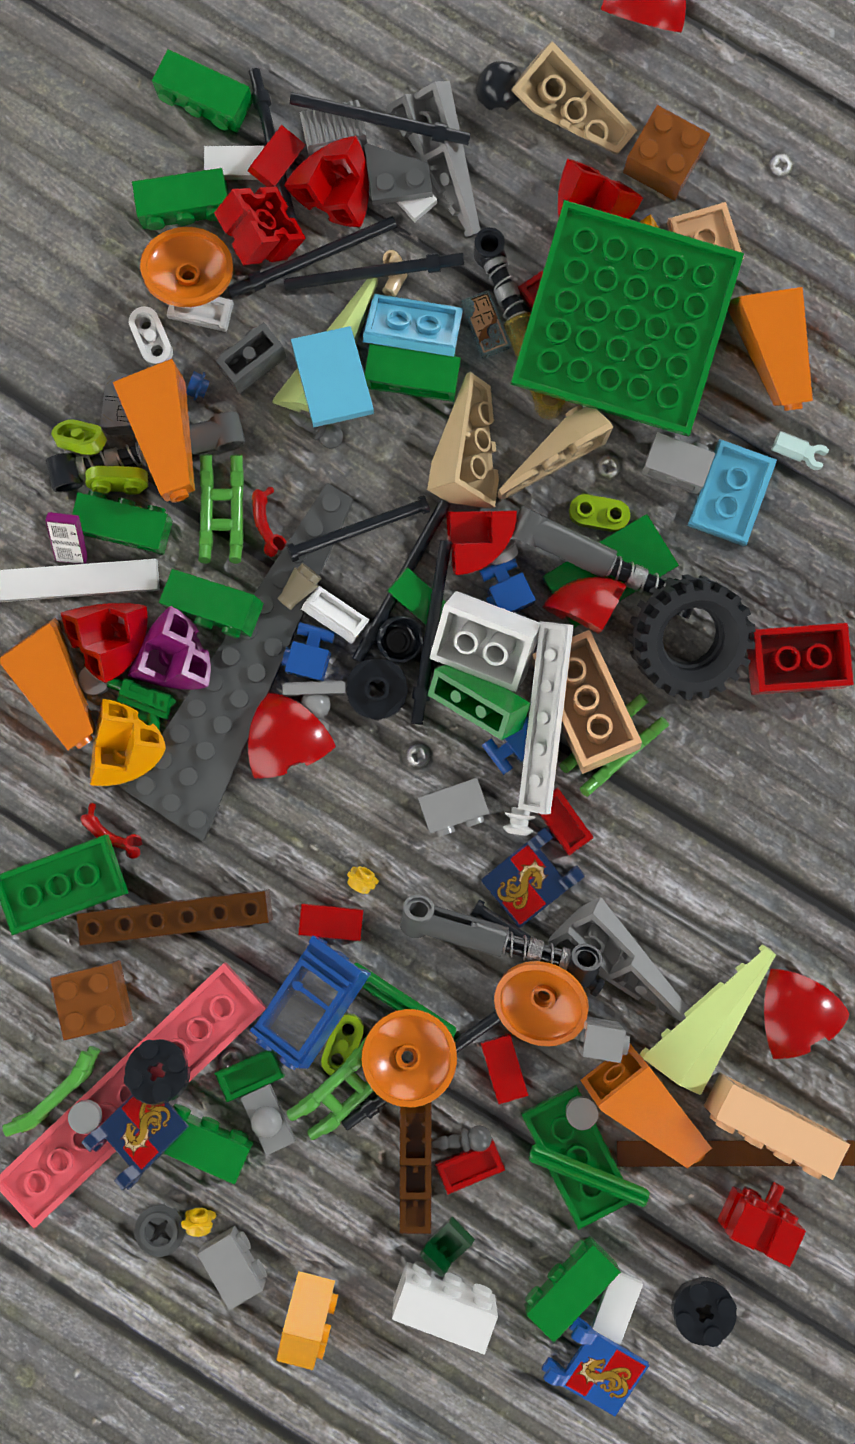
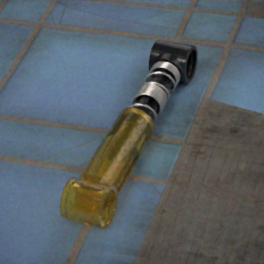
[474,227,565,420]

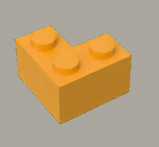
[276,1271,338,1370]

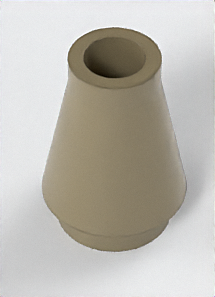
[277,563,321,610]

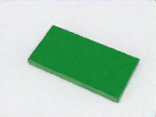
[542,514,679,629]
[0,835,128,935]
[521,1085,631,1230]

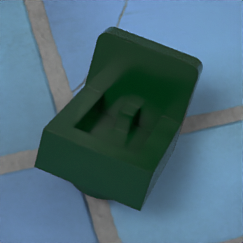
[420,1216,475,1277]

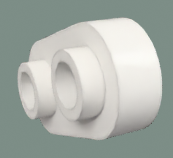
[129,306,173,366]

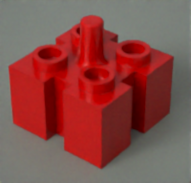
[214,187,306,265]
[717,1182,806,1267]

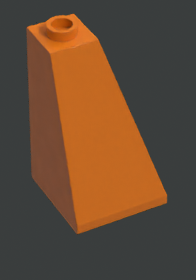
[728,287,813,411]
[113,359,195,503]
[0,618,95,750]
[580,1043,712,1169]

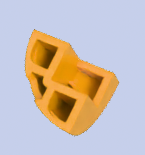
[90,698,166,786]

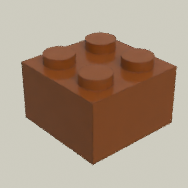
[623,105,710,201]
[50,960,134,1041]

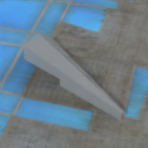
[386,81,480,237]
[548,897,689,1022]

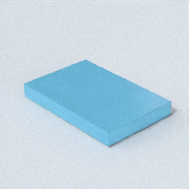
[363,294,463,357]
[291,326,374,428]
[687,439,777,546]

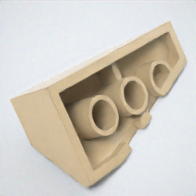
[511,41,637,155]
[427,372,499,509]
[497,405,613,502]

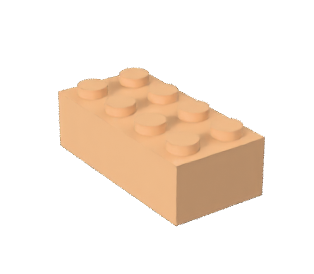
[532,630,642,774]
[704,1072,850,1180]

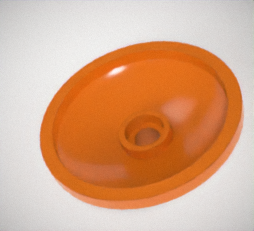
[140,227,233,307]
[494,961,589,1046]
[361,1009,457,1107]

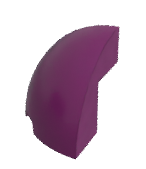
[128,606,211,690]

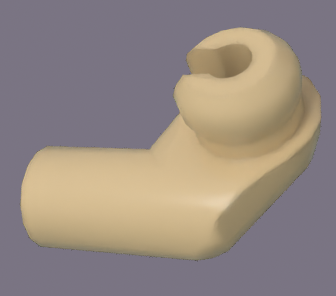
[382,250,407,297]

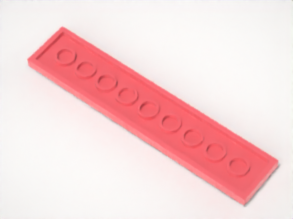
[0,962,267,1229]

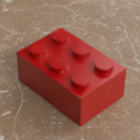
[747,623,854,695]

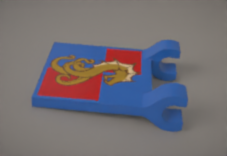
[542,1317,650,1416]

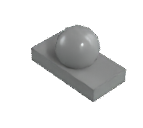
[282,681,347,719]
[240,1084,296,1156]

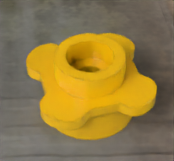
[347,866,379,894]
[181,1207,216,1237]

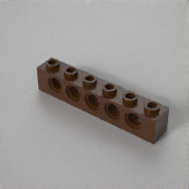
[77,889,273,946]

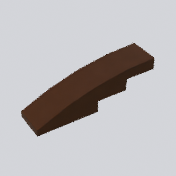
[400,1102,432,1234]

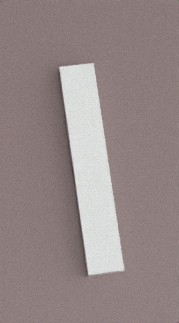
[0,559,160,602]
[518,621,573,815]

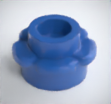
[186,371,210,401]

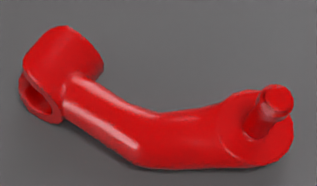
[252,487,286,557]
[80,803,142,859]

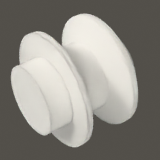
[503,807,535,836]

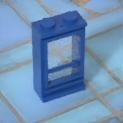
[250,936,371,1070]

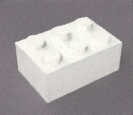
[429,591,540,692]
[392,1261,498,1355]

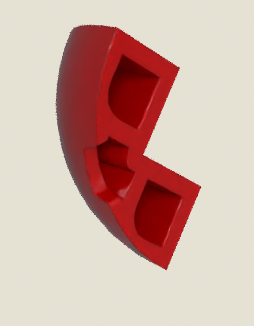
[601,0,686,33]
[284,136,369,227]
[558,159,643,219]
[446,511,517,575]
[542,577,626,634]
[61,603,148,683]
[248,693,336,779]
[764,969,850,1059]

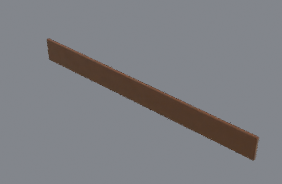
[617,1140,855,1167]

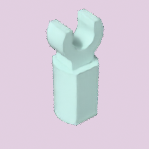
[771,431,829,470]

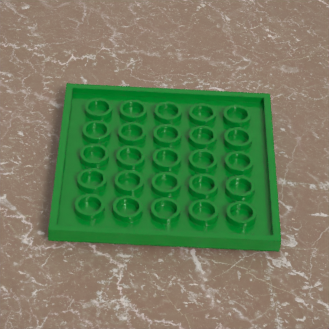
[511,200,744,437]

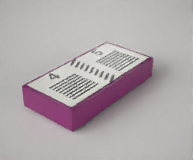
[45,512,88,564]

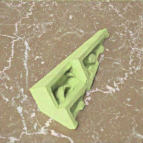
[273,278,378,412]
[640,944,776,1095]

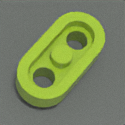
[51,419,107,455]
[85,466,148,495]
[569,494,630,532]
[321,1013,364,1075]

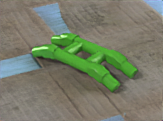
[198,454,244,564]
[559,693,669,797]
[287,1036,373,1140]
[2,1046,101,1137]

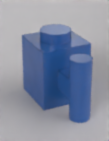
[479,558,536,613]
[282,622,336,682]
[482,717,529,775]

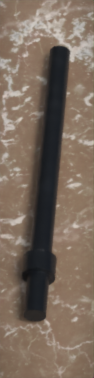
[249,68,298,223]
[289,92,471,146]
[227,216,397,298]
[284,252,465,291]
[352,499,451,663]
[411,540,452,725]
[341,1011,501,1131]

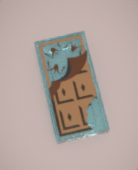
[461,290,511,359]

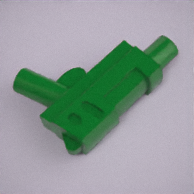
[107,678,176,729]

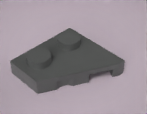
[364,144,433,206]

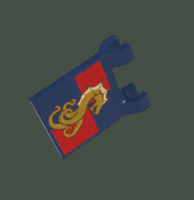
[481,827,585,928]
[81,1095,189,1190]

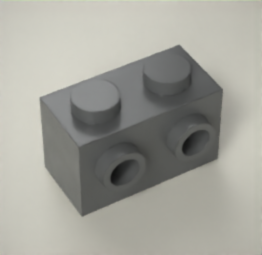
[215,322,287,394]

